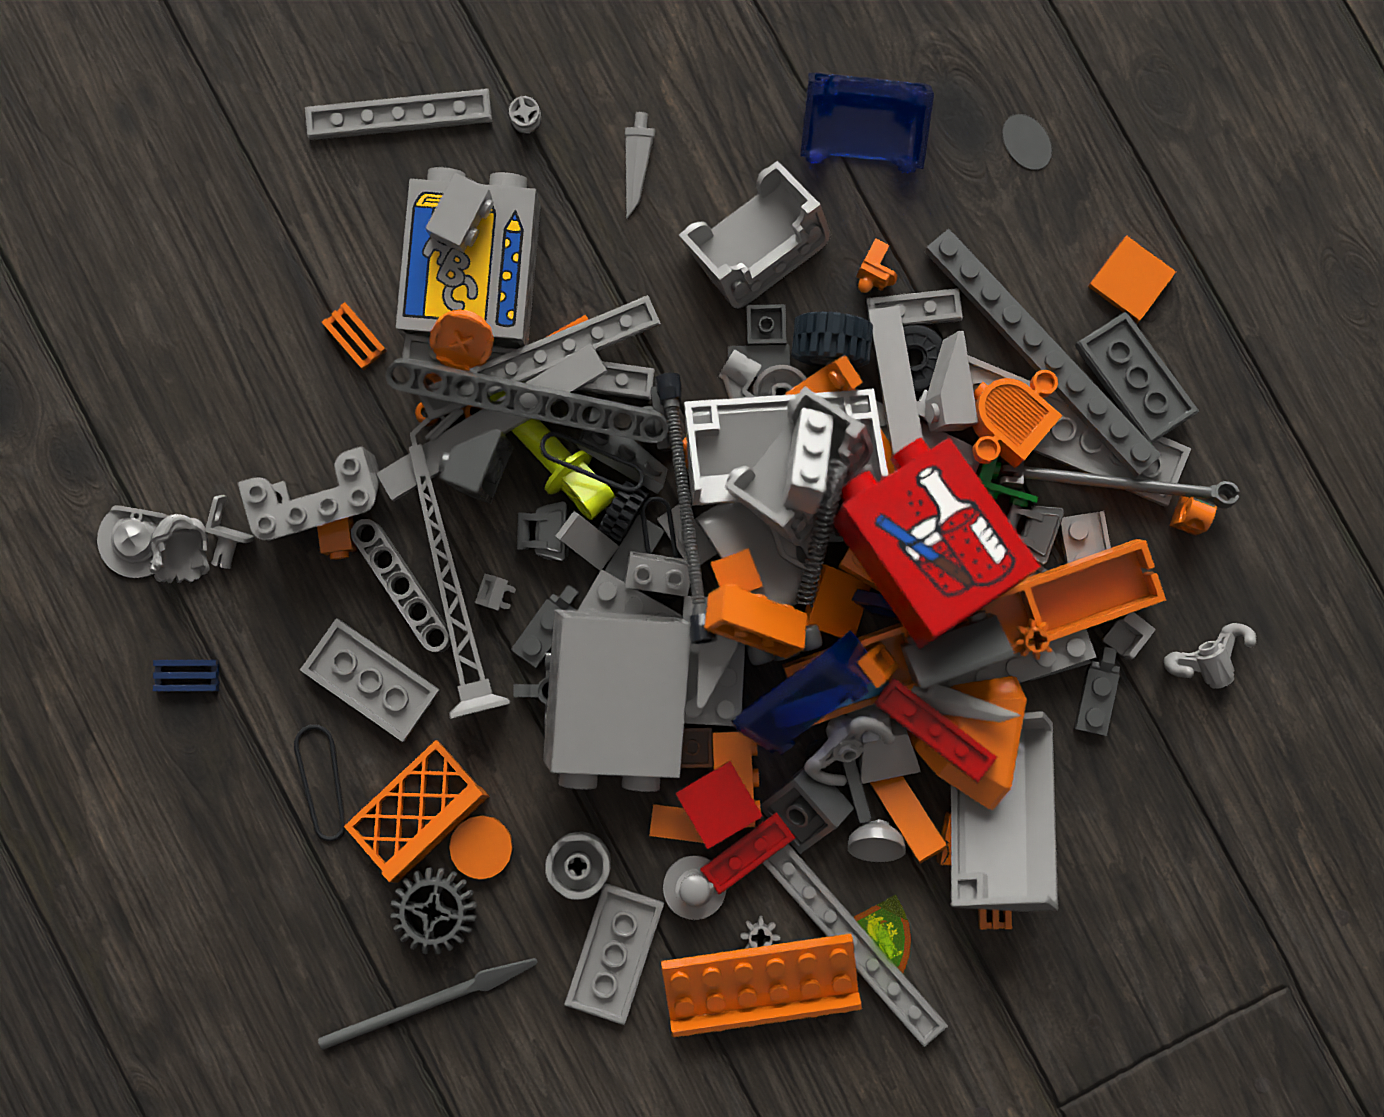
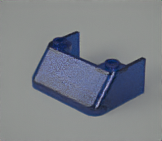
[731,630,871,755]

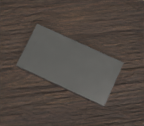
[1075,312,1199,443]

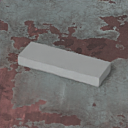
[866,288,963,326]

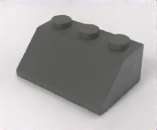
[900,610,1015,688]

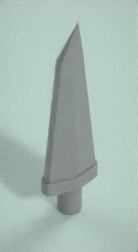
[625,112,655,218]
[911,683,1021,722]

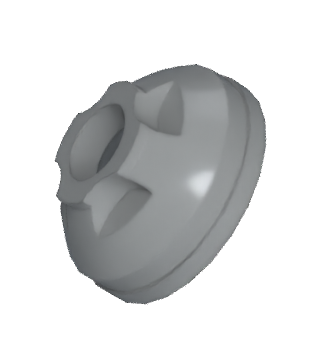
[848,820,906,862]

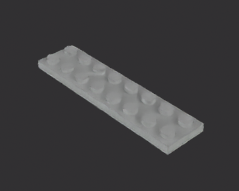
[968,355,1192,507]

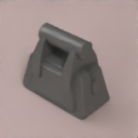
[517,501,570,563]
[1007,504,1064,566]

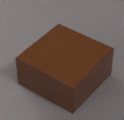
[680,727,712,768]

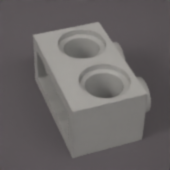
[625,551,690,597]

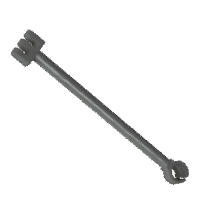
[1000,457,1240,509]

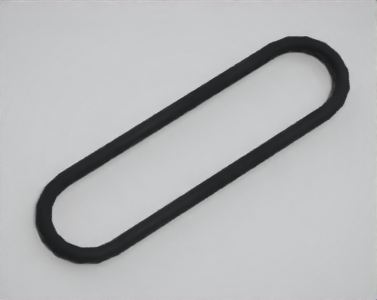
[540,431,644,493]
[640,497,680,604]

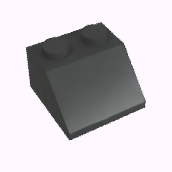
[760,767,854,854]

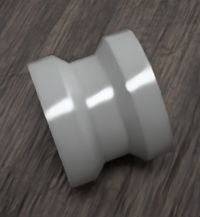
[509,96,541,133]

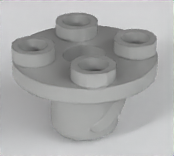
[663,855,726,920]

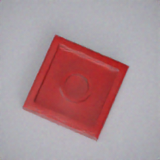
[675,761,763,849]

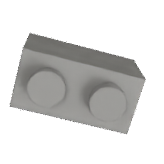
[425,172,494,253]

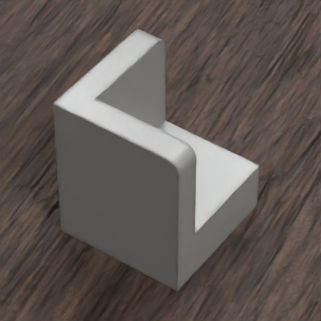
[1102,612,1156,660]

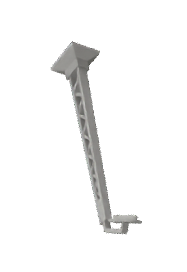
[409,409,510,718]

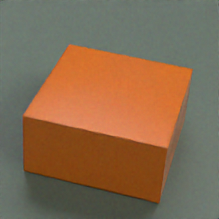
[711,548,764,592]

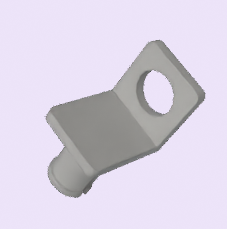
[205,495,254,569]

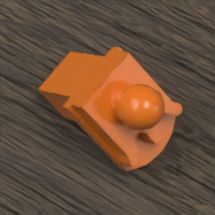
[856,239,898,293]

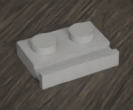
[1059,511,1111,564]

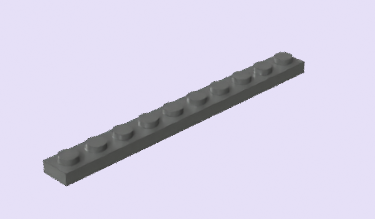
[924,229,1161,478]

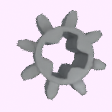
[740,916,780,949]

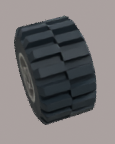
[791,312,873,368]

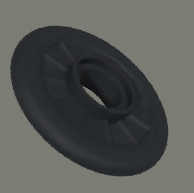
[903,325,943,392]

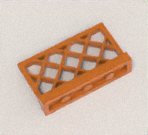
[344,740,489,883]

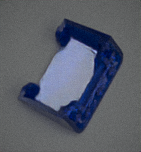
[800,73,934,173]

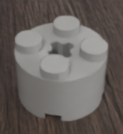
[545,832,611,899]

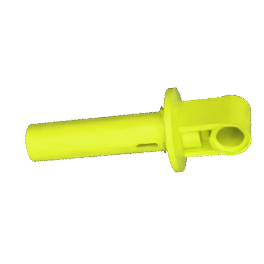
[490,391,615,520]

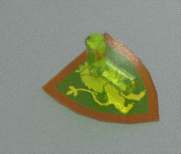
[854,894,911,973]

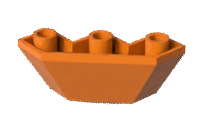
[906,676,1027,810]

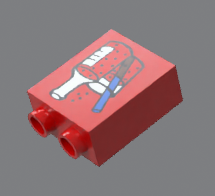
[833,437,1041,649]

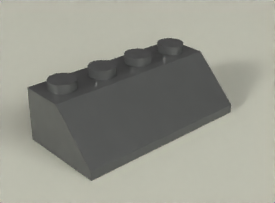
[439,429,514,505]

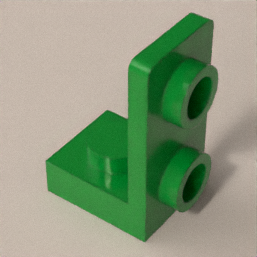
[976,455,1038,509]

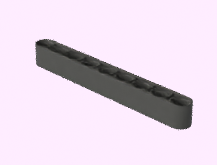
[386,358,668,443]

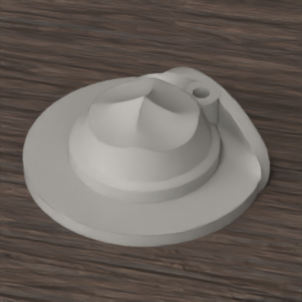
[97,505,169,578]

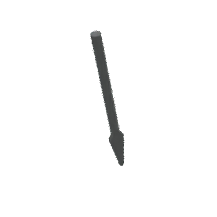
[318,958,537,1050]

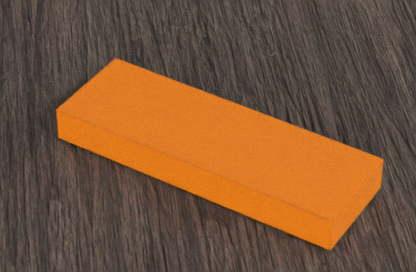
[870,776,947,864]

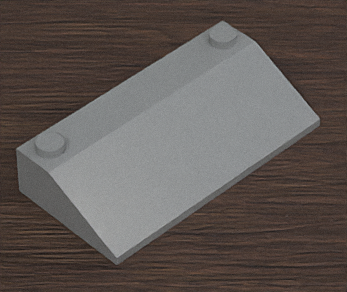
[684,389,888,506]
[951,711,1058,911]

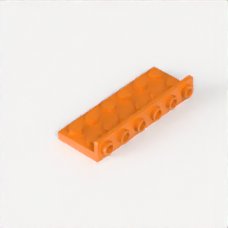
[661,933,862,1037]

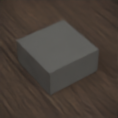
[746,304,787,346]

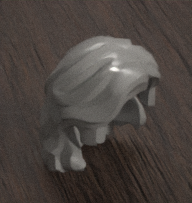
[150,514,210,583]

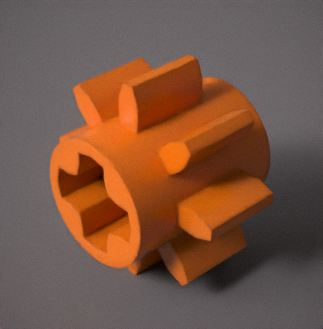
[1013,619,1056,660]

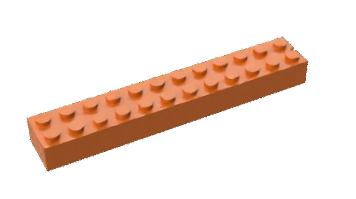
[782,539,1166,728]

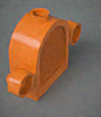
[972,370,1063,468]

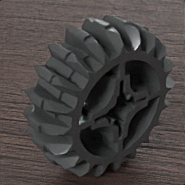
[390,867,477,954]

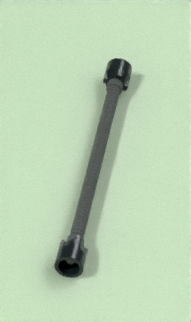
[655,373,717,644]

